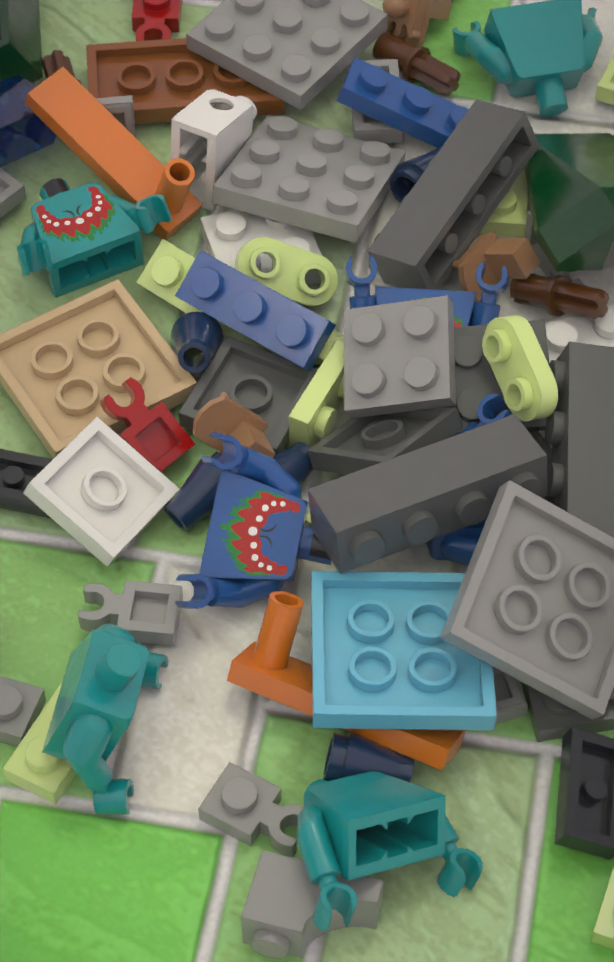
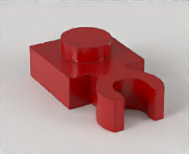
[132,0,183,41]
[100,377,195,472]

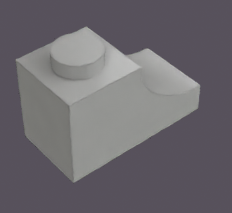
[241,850,384,959]

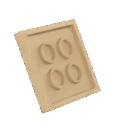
[0,279,197,459]

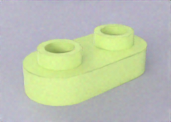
[235,237,338,307]
[482,315,558,421]

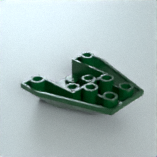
[524,133,614,272]

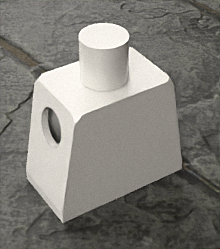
[170,89,257,212]

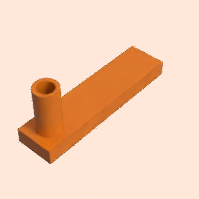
[25,67,203,240]
[227,591,466,771]

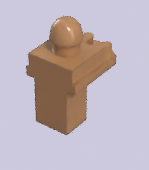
[382,0,453,47]
[453,232,541,301]
[193,392,276,458]

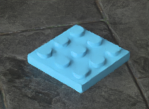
[311,571,497,731]

